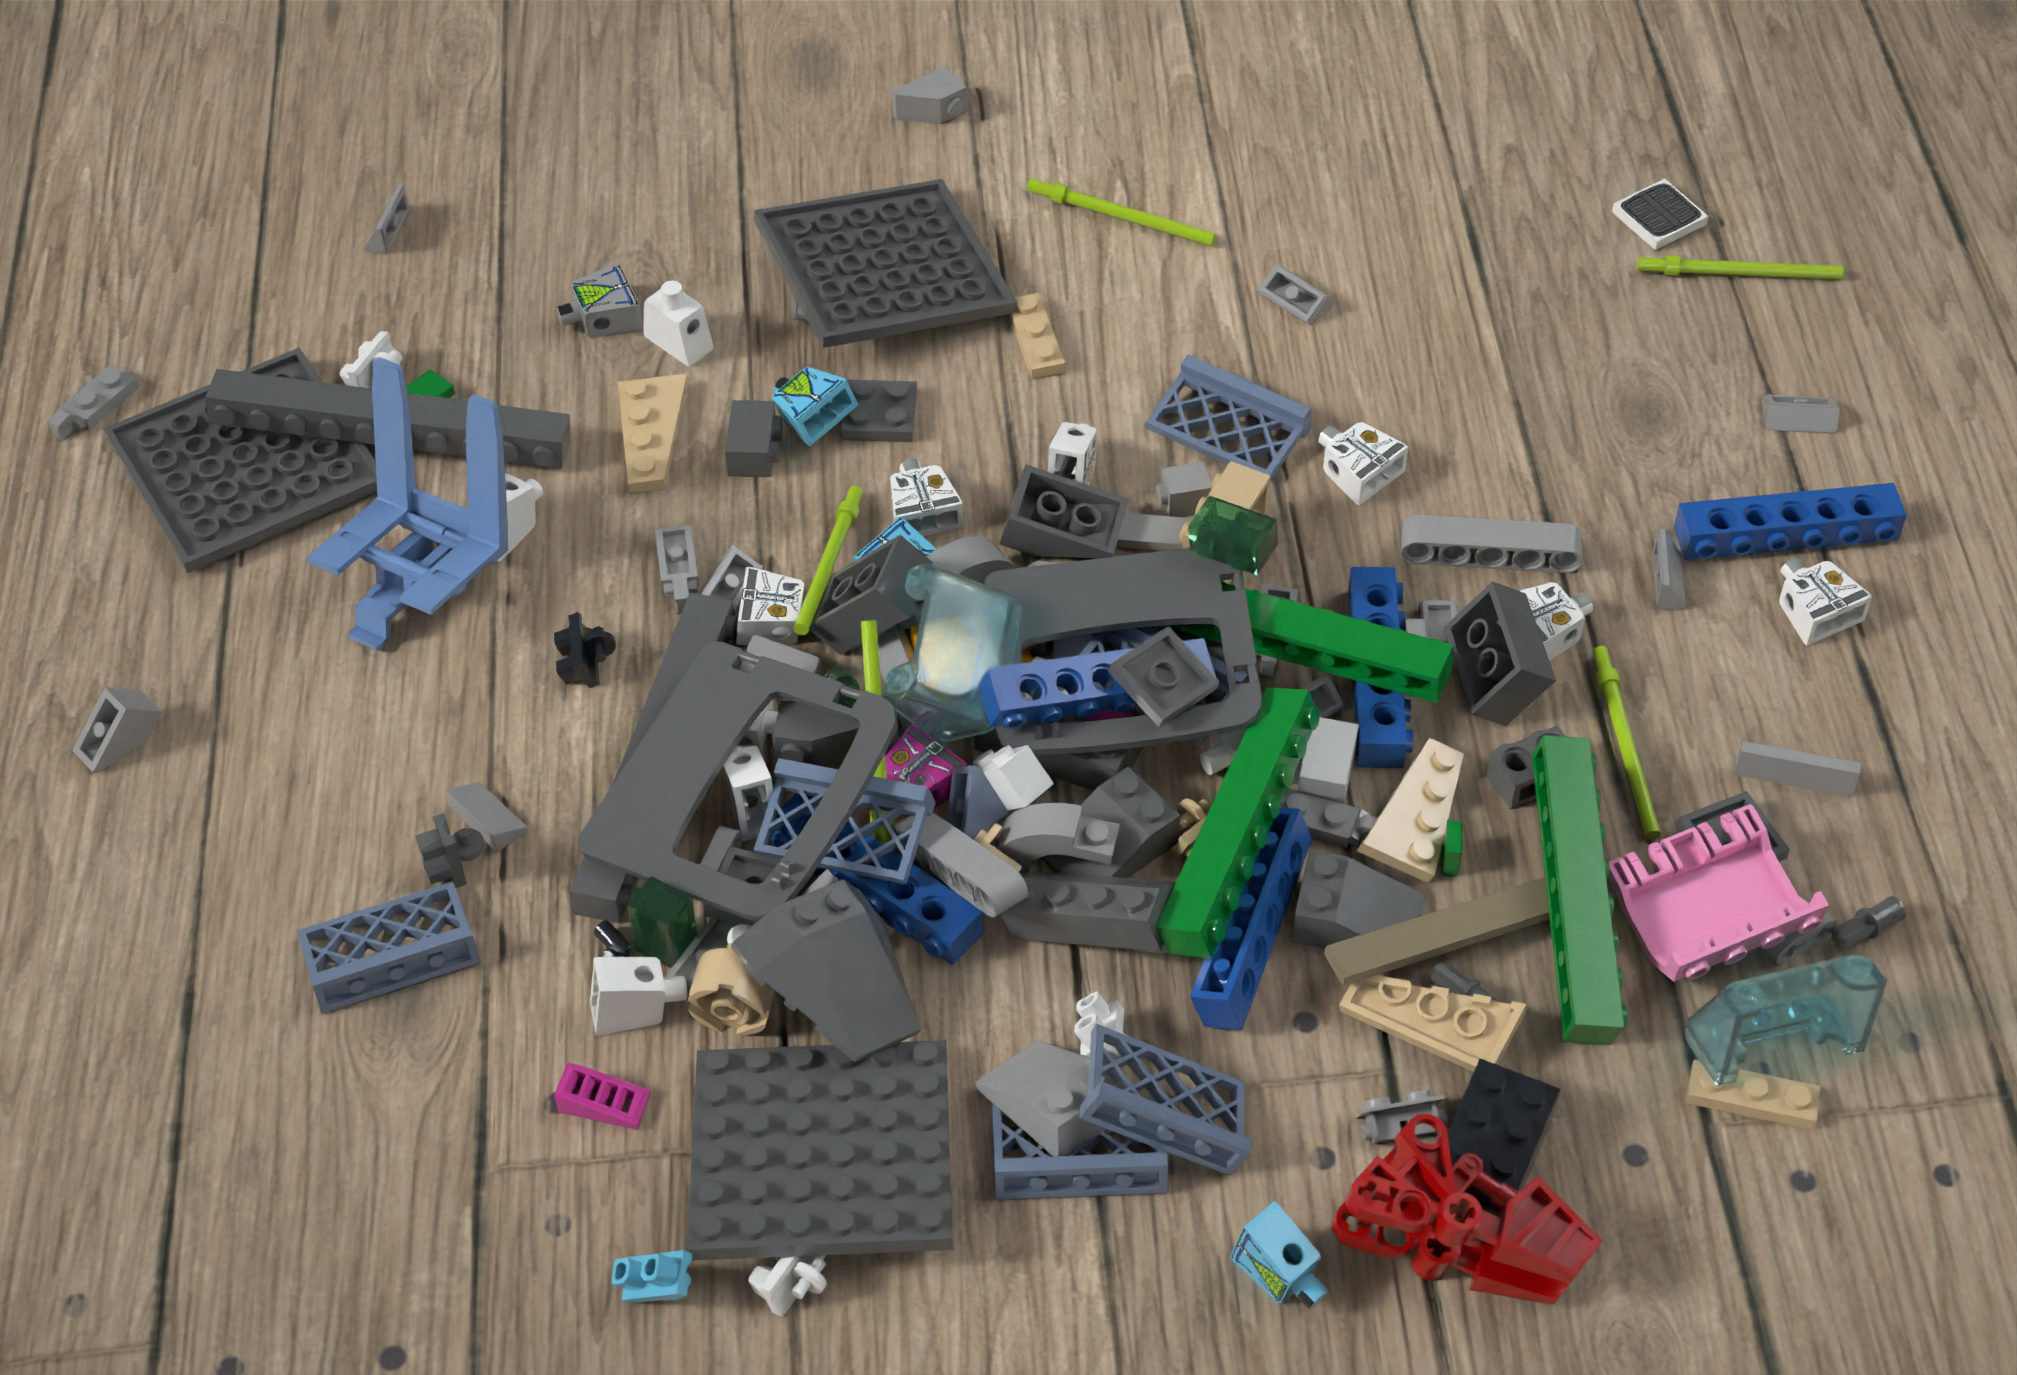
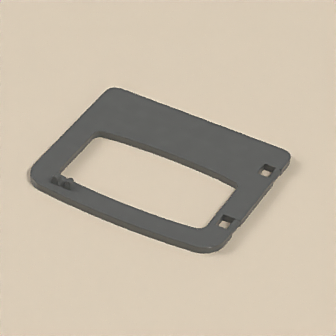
[984,544,1262,755]
[577,641,898,921]

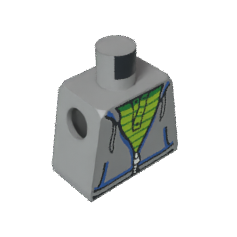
[556,263,643,338]

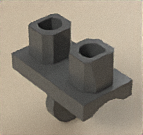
[415,813,485,888]

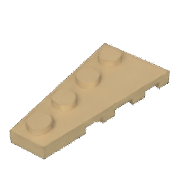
[617,374,688,493]
[1357,738,1464,883]
[1339,975,1527,1072]

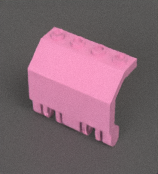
[1608,804,1829,982]

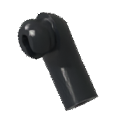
[594,920,631,957]

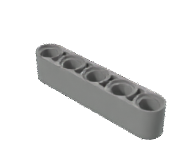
[1401,515,1583,573]
[891,812,1029,918]

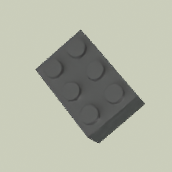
[809,535,933,655]
[1444,581,1556,726]

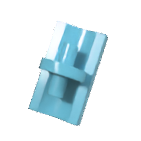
[611,1250,693,1303]

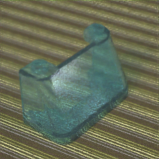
[883,563,1022,744]
[1684,955,1887,1086]

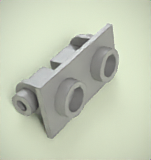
[1355,1090,1447,1144]

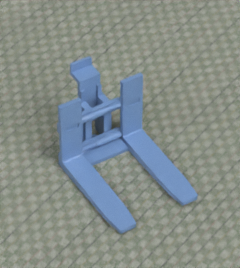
[307,357,508,650]

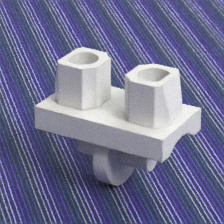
[340,331,403,389]
[1074,991,1126,1061]
[749,1255,827,1317]

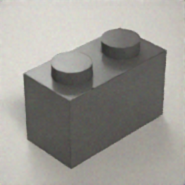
[725,400,783,477]

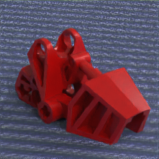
[1331,1113,1603,1305]

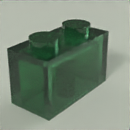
[1188,495,1278,576]
[628,876,698,968]

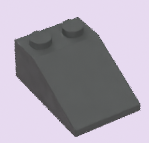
[999,464,1129,558]
[772,700,899,770]
[1040,767,1180,878]
[1292,850,1425,965]

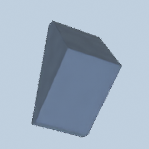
[947,765,1009,840]

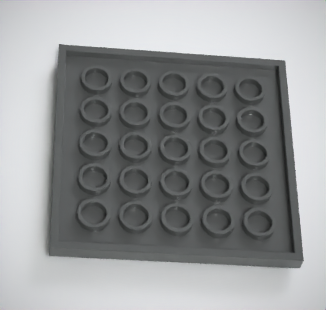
[754,179,1017,348]
[103,348,377,574]
[687,1040,953,1261]

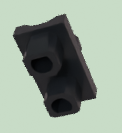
[554,612,616,688]

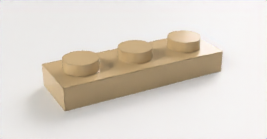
[1008,293,1065,379]
[1686,1060,1821,1130]

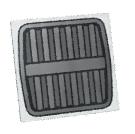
[1612,179,1709,250]

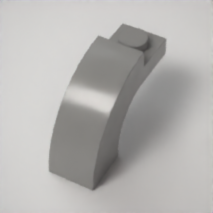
[915,536,1017,607]
[995,803,1120,873]

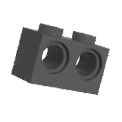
[1486,725,1566,809]

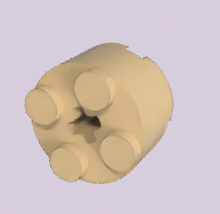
[687,943,776,1035]

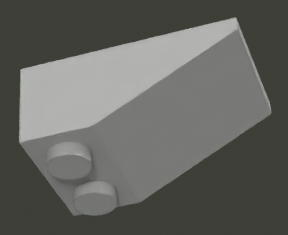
[975,1040,1119,1156]

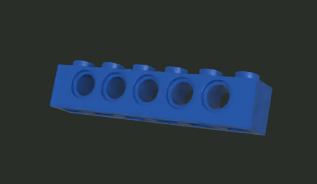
[1674,483,1907,560]
[1348,567,1413,768]
[978,638,1216,729]
[771,793,984,965]
[1190,808,1312,1030]

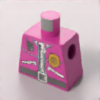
[886,724,967,809]

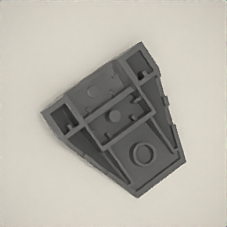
[730,879,921,1062]

